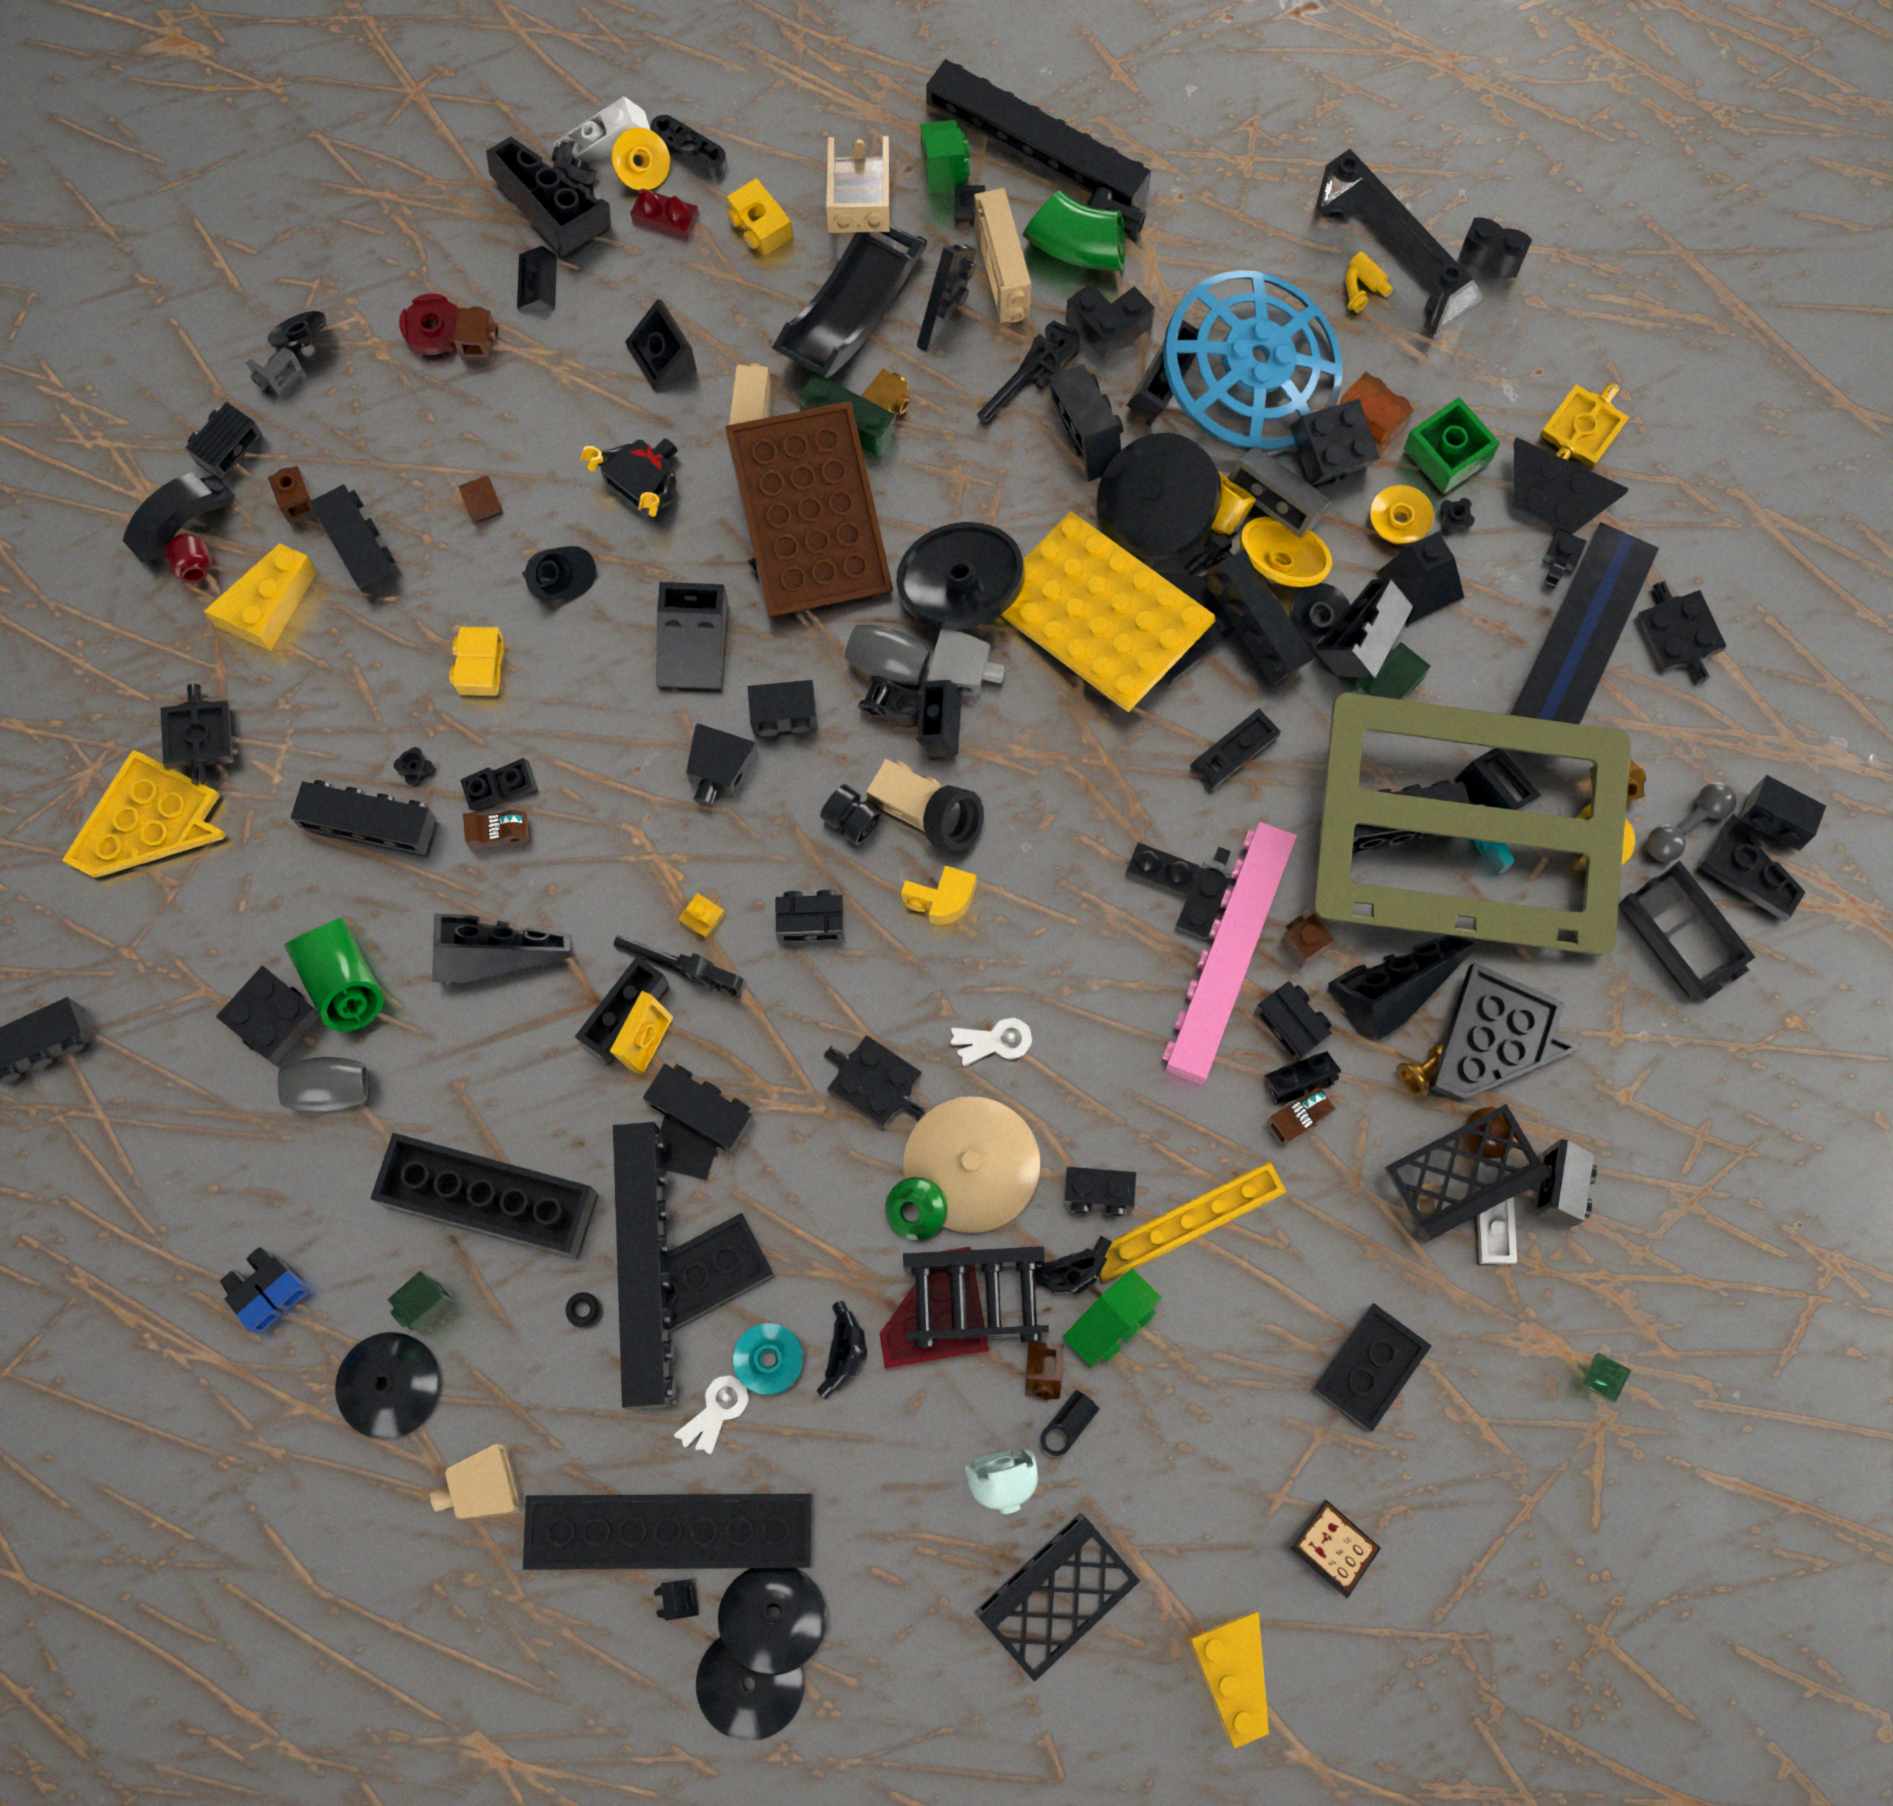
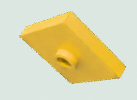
[610,991,673,1076]

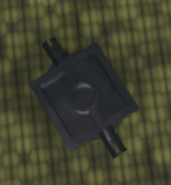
[1637,581,1727,683]
[160,684,233,785]
[823,1035,926,1129]

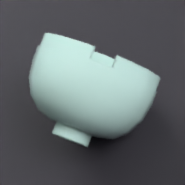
[965,1449,1038,1514]

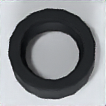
[923,785,984,852]

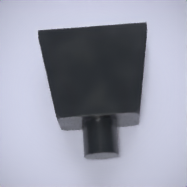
[686,723,758,807]

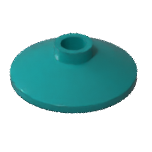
[733,1323,803,1395]

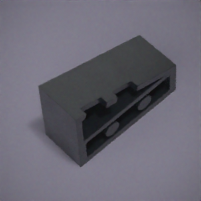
[1049,364,1124,482]

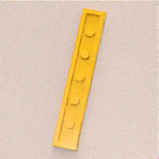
[1099,1161,1287,1285]

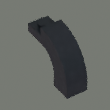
[122,472,235,562]

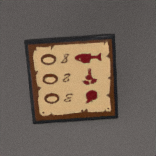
[1290,1499,1381,1599]

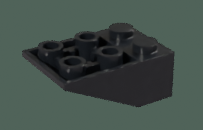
[656,582,728,689]

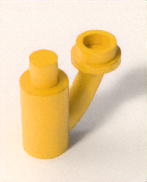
[1345,251,1394,313]

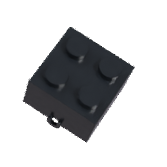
[1290,398,1380,486]
[216,965,320,1066]

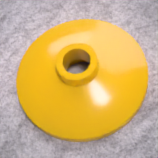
[611,127,670,191]
[1370,485,1434,545]

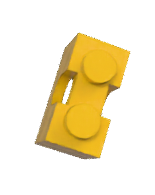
[726,178,794,257]

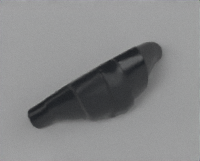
[1034,1235,1112,1295]
[817,1301,868,1399]

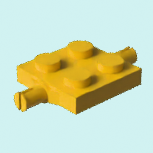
[1540,382,1629,469]

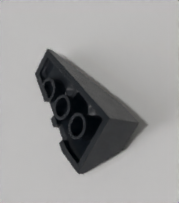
[432,913,571,985]
[1328,935,1475,1039]

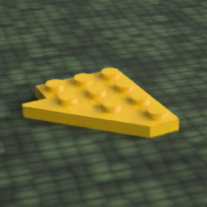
[62,749,226,878]

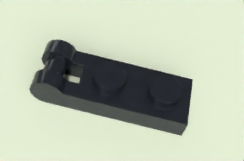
[1190,708,1281,791]

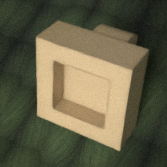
[1403,1181,1442,1219]

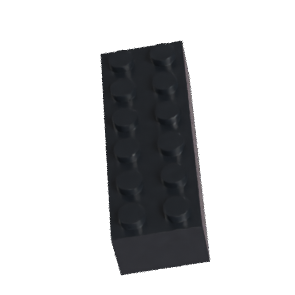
[370,1133,597,1259]

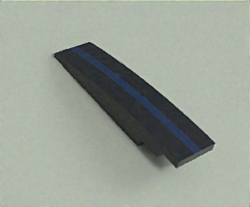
[1509,522,1659,725]

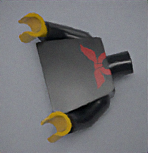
[580,438,678,518]

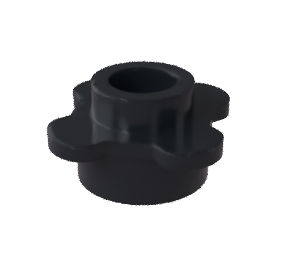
[1440,498,1475,530]
[394,747,433,785]

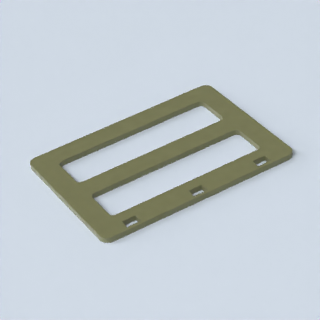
[1313,692,1631,955]

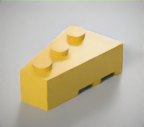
[203,543,318,651]
[1187,1611,1269,1748]

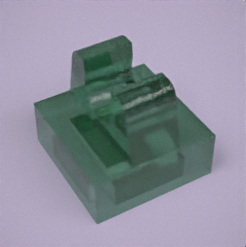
[1580,1353,1631,1403]

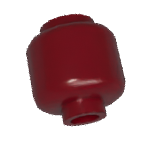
[165,533,212,583]

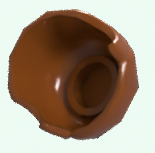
[1464,1107,1516,1158]

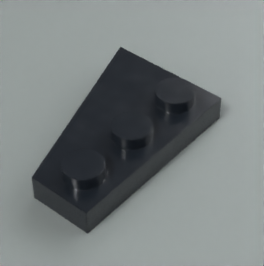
[1699,813,1806,922]

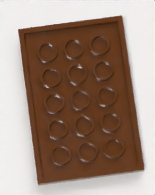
[725,401,894,618]

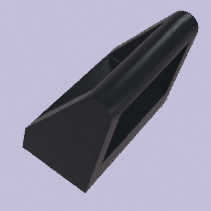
[1454,748,1542,811]

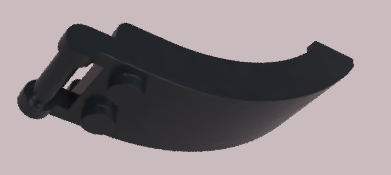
[772,224,927,378]

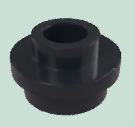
[565,1292,601,1328]

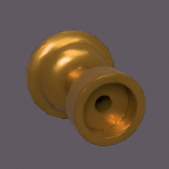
[1396,1043,1443,1098]

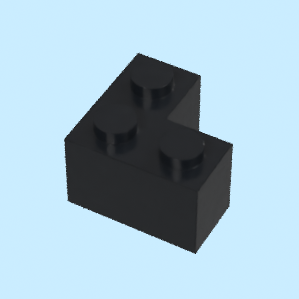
[1066,282,1155,361]

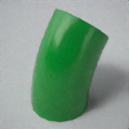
[1022,190,1126,271]
[284,918,384,1032]

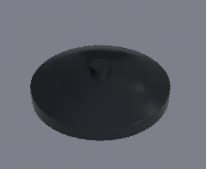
[1097,433,1222,560]
[896,522,1025,630]

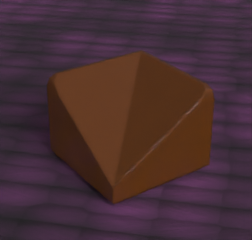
[459,476,503,523]

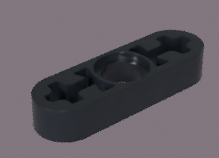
[650,115,727,176]

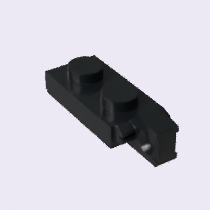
[1175,847,1232,941]

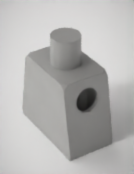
[927,629,1006,696]

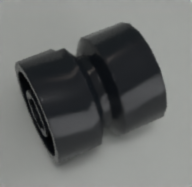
[820,784,883,845]

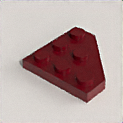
[879,1246,989,1370]

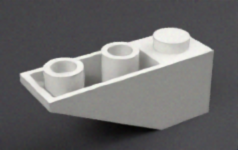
[553,96,650,162]

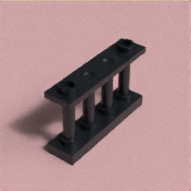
[903,1246,1049,1348]

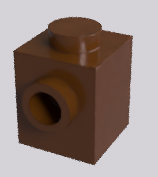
[453,307,499,359]
[268,465,315,522]
[1281,913,1334,968]

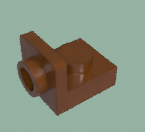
[1025,1342,1064,1400]

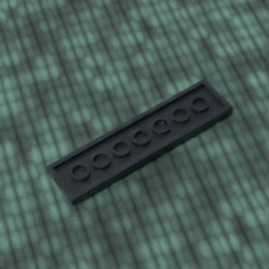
[523,1493,812,1570]

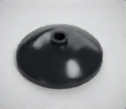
[335,1332,442,1439]
[718,1568,827,1675]
[696,1637,805,1741]

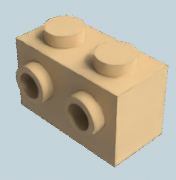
[866,759,941,832]

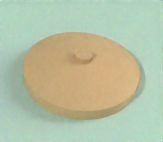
[903,1097,1040,1235]

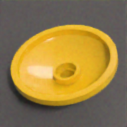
[1239,517,1332,588]

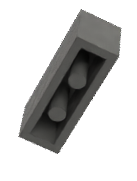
[1228,446,1332,538]

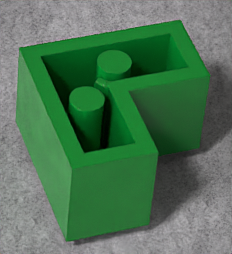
[920,120,970,194]
[1062,1268,1162,1367]

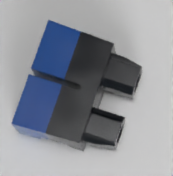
[220,1247,311,1334]

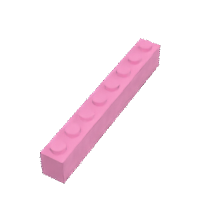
[1162,821,1297,1085]

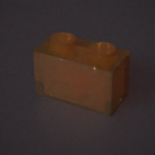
[1340,371,1415,449]

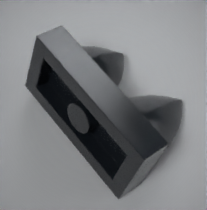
[1125,842,1200,898]

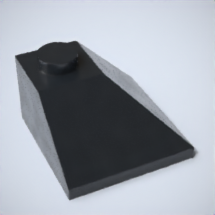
[1376,531,1464,626]

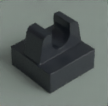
[654,1578,699,1621]

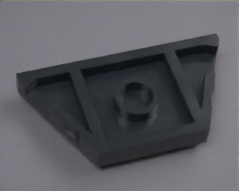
[917,244,977,351]
[1513,437,1629,534]

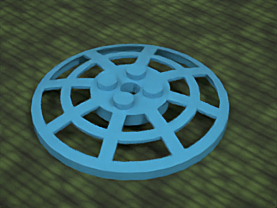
[1163,270,1343,452]

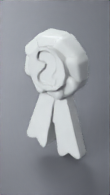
[951,1018,1032,1067]
[674,1375,749,1455]

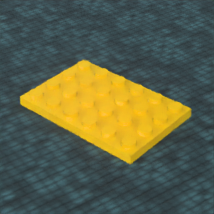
[1000,511,1215,712]

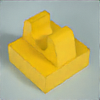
[678,893,725,940]

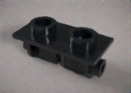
[1265,1051,1341,1104]

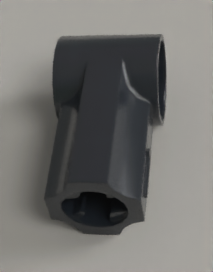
[1086,187,1147,238]
[1038,1389,1100,1459]

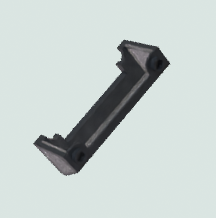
[1316,149,1483,335]

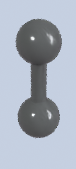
[1647,782,1737,862]

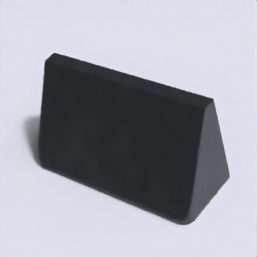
[517,245,557,310]

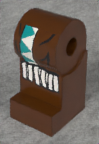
[463,810,529,851]
[1266,1087,1336,1148]

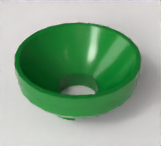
[885,1176,948,1240]

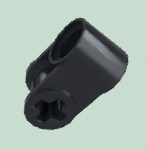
[858,676,920,728]

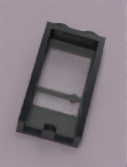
[1618,860,1756,1001]

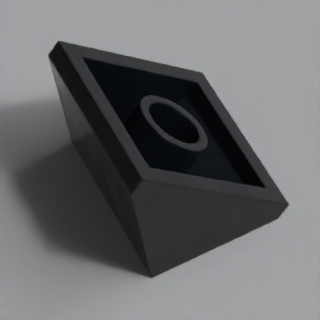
[625,299,697,390]

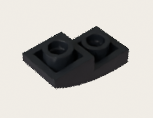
[460,758,538,810]

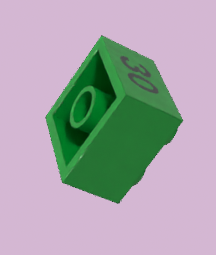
[1403,397,1500,495]

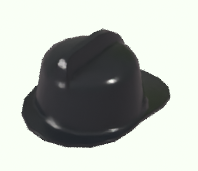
[522,546,596,601]

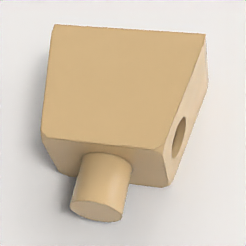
[430,1444,521,1520]

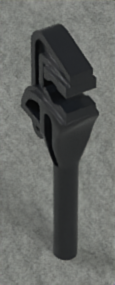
[977,320,1080,423]
[614,934,746,997]

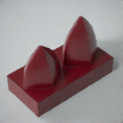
[630,188,699,238]

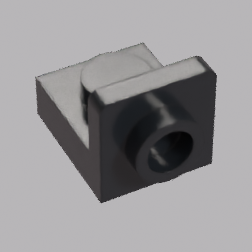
[552,140,597,184]

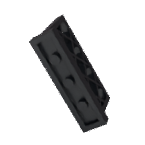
[1385,1104,1552,1243]
[974,1513,1140,1682]

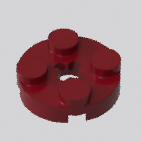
[399,294,459,355]

